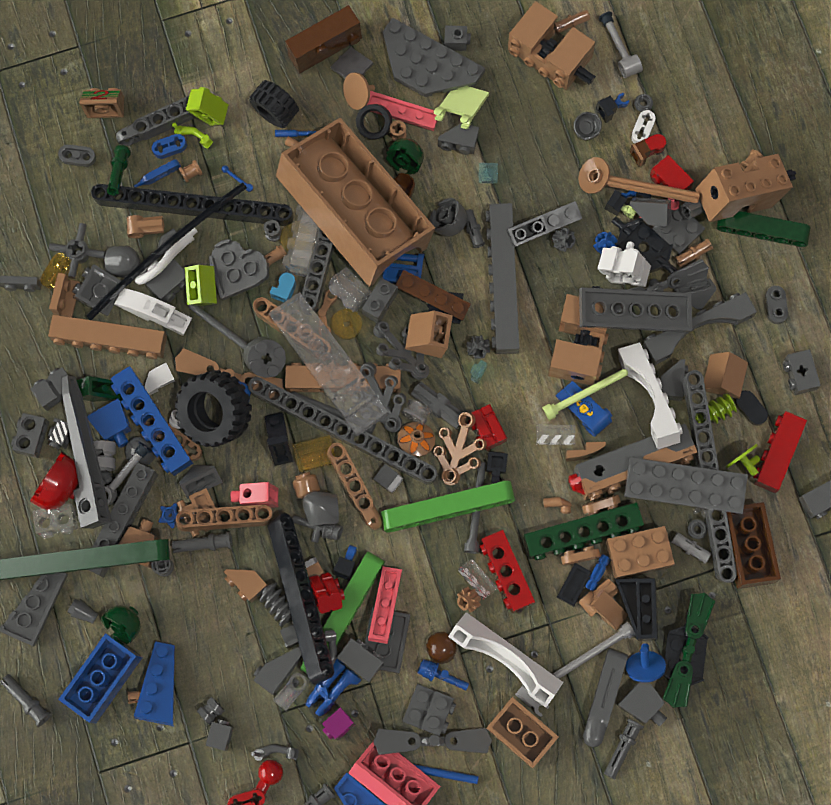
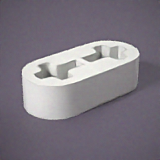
[631,110,656,143]

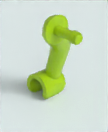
[172,123,213,149]

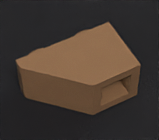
[224,569,268,603]

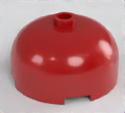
[30,452,79,510]

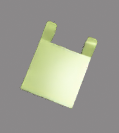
[434,86,489,129]

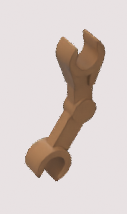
[318,290,338,338]

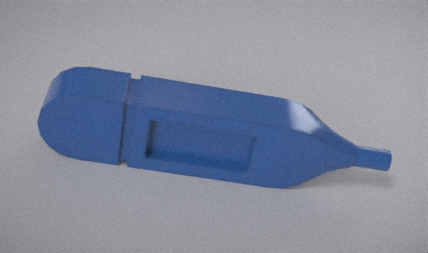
[134,159,181,188]

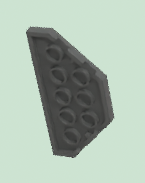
[383,18,485,97]

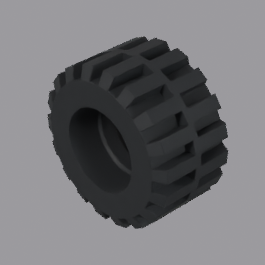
[249,80,299,128]

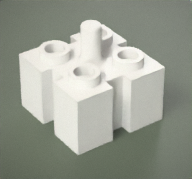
[598,242,651,287]

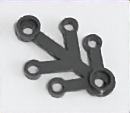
[373,321,429,380]
[353,362,406,432]

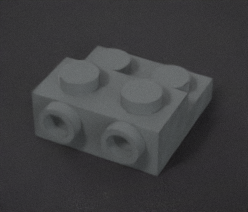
[72,264,121,317]
[402,684,456,737]

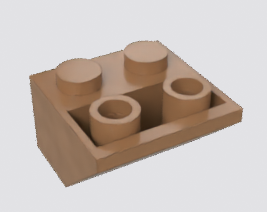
[405,311,453,358]

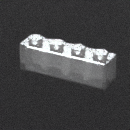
[282,204,319,277]

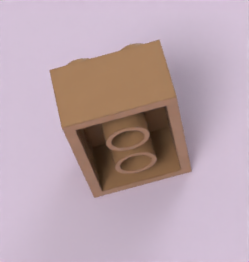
[605,526,675,579]
[486,697,559,769]

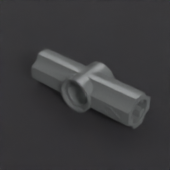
[411,382,463,430]

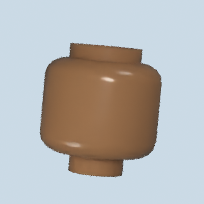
[292,471,321,499]

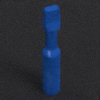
[275,130,316,137]

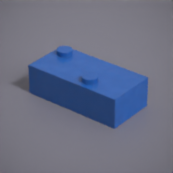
[58,633,143,723]

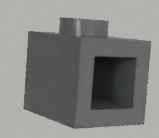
[444,25,471,51]

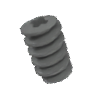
[257,582,292,627]

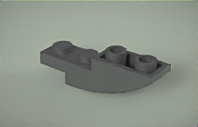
[507,201,582,247]

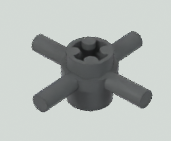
[49,223,106,279]

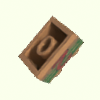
[80,88,124,118]

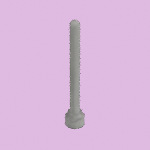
[553,622,635,679]

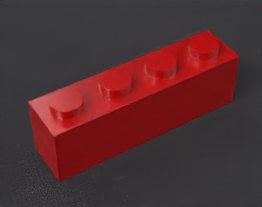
[753,411,807,494]

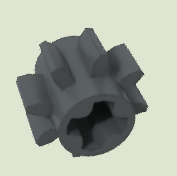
[552,227,576,252]
[467,335,490,359]

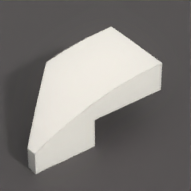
[144,363,175,395]

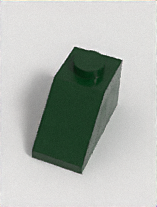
[76,376,121,402]

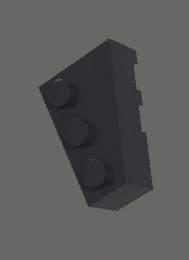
[615,578,658,641]

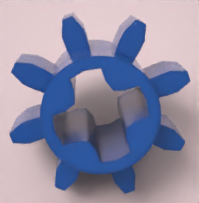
[593,232,618,254]

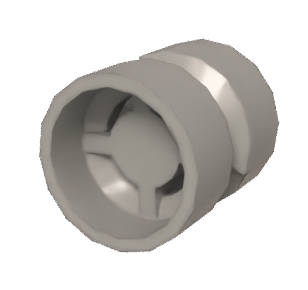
[93,440,116,471]

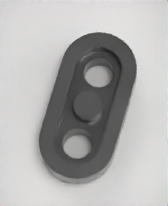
[58,145,96,167]
[765,286,788,324]

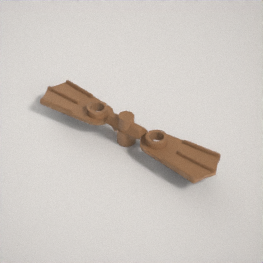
[175,348,283,400]

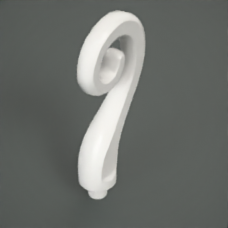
[134,228,198,285]

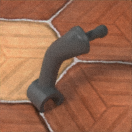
[324,630,338,665]
[251,744,299,761]

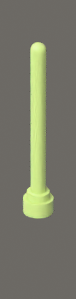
[542,369,628,421]

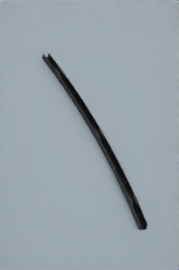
[86,182,247,320]

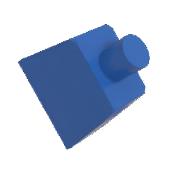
[87,399,131,448]

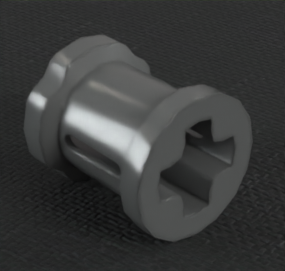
[264,220,282,242]

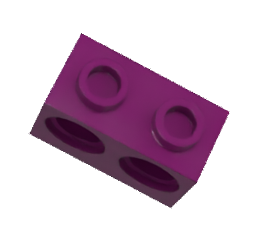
[322,707,356,740]

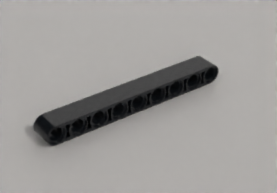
[268,513,334,685]

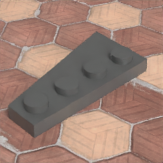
[0,573,68,646]

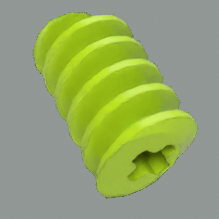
[695,393,737,424]

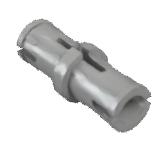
[671,532,711,564]

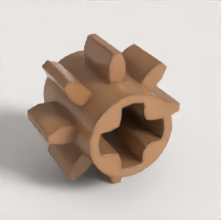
[457,587,481,613]

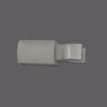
[515,685,549,717]

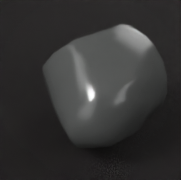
[104,246,141,278]
[303,491,339,526]

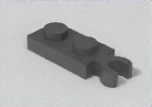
[0,276,42,292]

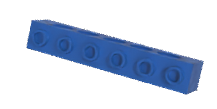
[110,366,194,476]

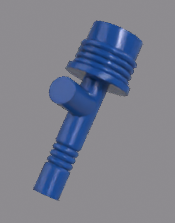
[417,659,469,690]

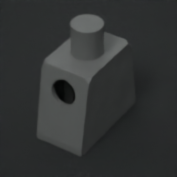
[617,682,667,726]

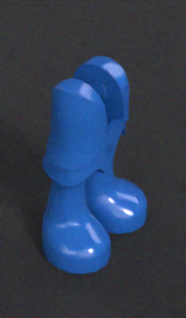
[305,659,362,717]

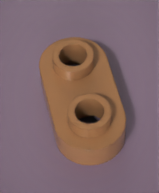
[582,494,621,516]
[561,546,601,566]

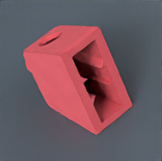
[231,482,278,508]

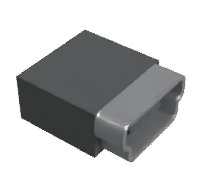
[373,464,403,493]

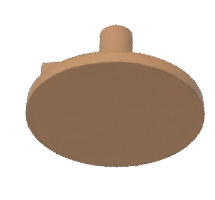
[343,72,375,110]

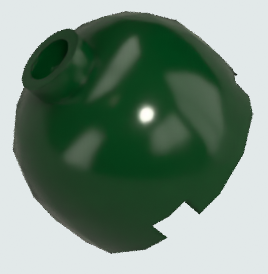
[386,138,424,175]
[101,605,141,644]

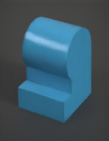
[270,273,296,304]

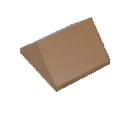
[704,352,748,399]

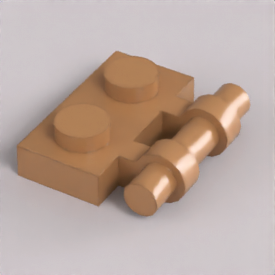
[177,488,222,538]

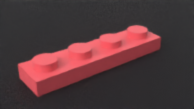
[367,91,438,131]
[368,566,402,644]

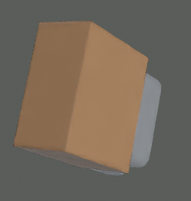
[305,557,324,577]

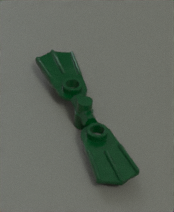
[663,593,715,708]

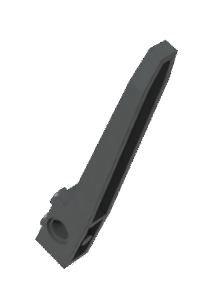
[62,375,111,529]

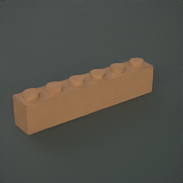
[48,315,167,359]
[285,363,401,393]

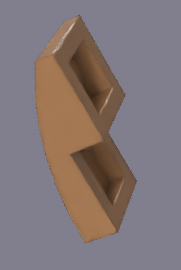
[566,442,606,462]
[590,590,628,630]

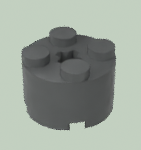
[243,337,286,378]

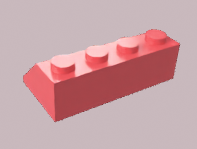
[349,742,441,805]

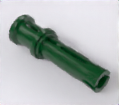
[107,145,131,196]

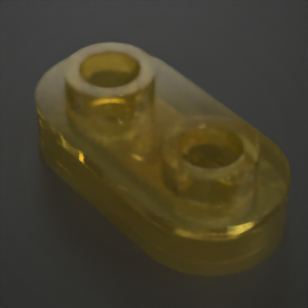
[40,253,70,289]

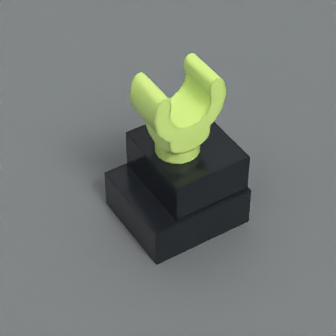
[604,190,637,219]

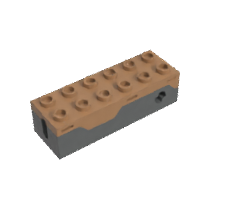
[568,424,697,501]

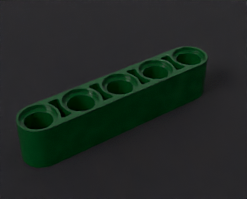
[716,211,811,247]

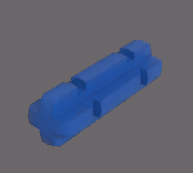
[585,554,611,591]

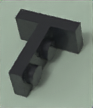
[264,412,293,466]

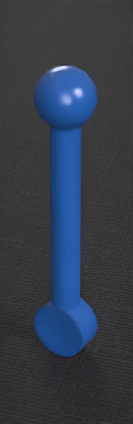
[221,165,253,192]

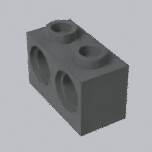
[11,413,49,458]

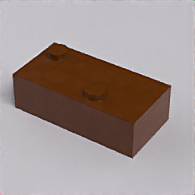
[285,5,362,74]
[726,502,781,589]

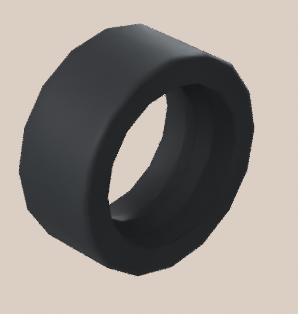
[356,104,392,140]

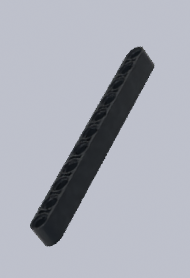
[91,184,294,226]

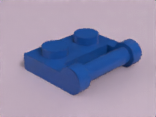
[383,253,424,284]

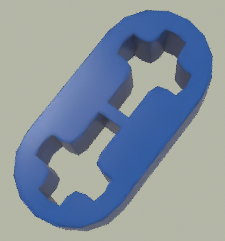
[152,134,187,159]

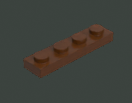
[396,270,471,321]

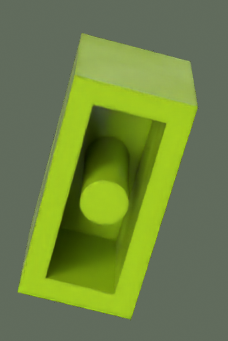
[186,87,229,126]
[185,265,217,306]

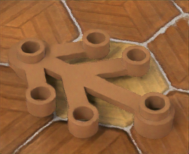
[433,412,487,485]

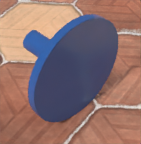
[626,643,666,682]

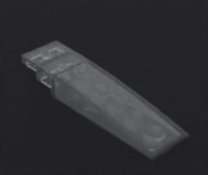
[268,292,389,436]

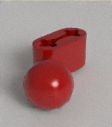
[227,760,284,805]

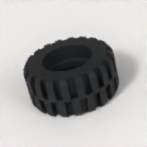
[175,370,252,447]

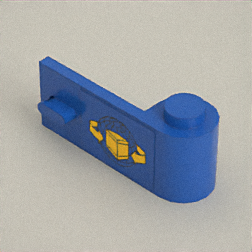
[556,381,612,437]

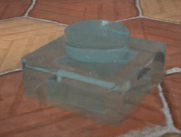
[479,163,498,183]
[470,360,487,384]

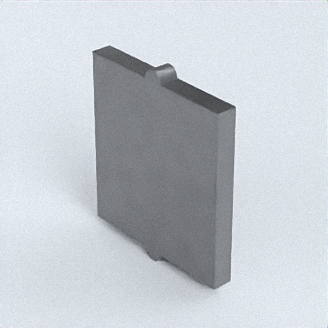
[330,47,374,79]

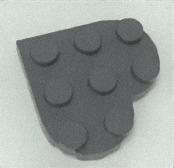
[209,239,270,300]

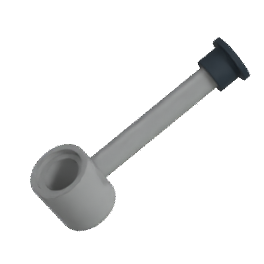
[598,11,643,78]
[105,442,152,505]

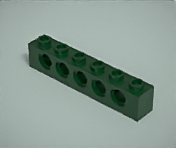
[524,502,644,561]

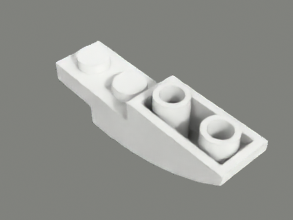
[114,288,192,336]

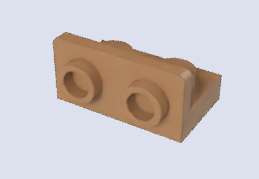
[49,273,81,317]

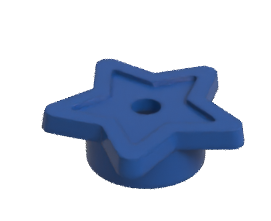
[159,503,183,528]

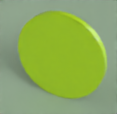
[725,443,760,477]

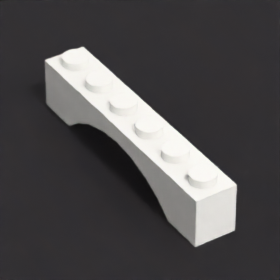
[618,342,683,449]
[448,612,564,707]

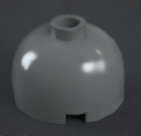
[430,198,467,237]

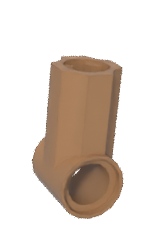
[127,215,165,238]
[578,579,619,617]

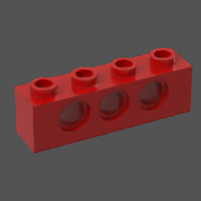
[479,530,535,613]

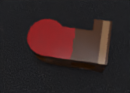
[630,134,666,167]

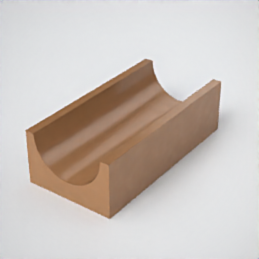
[276,118,435,287]

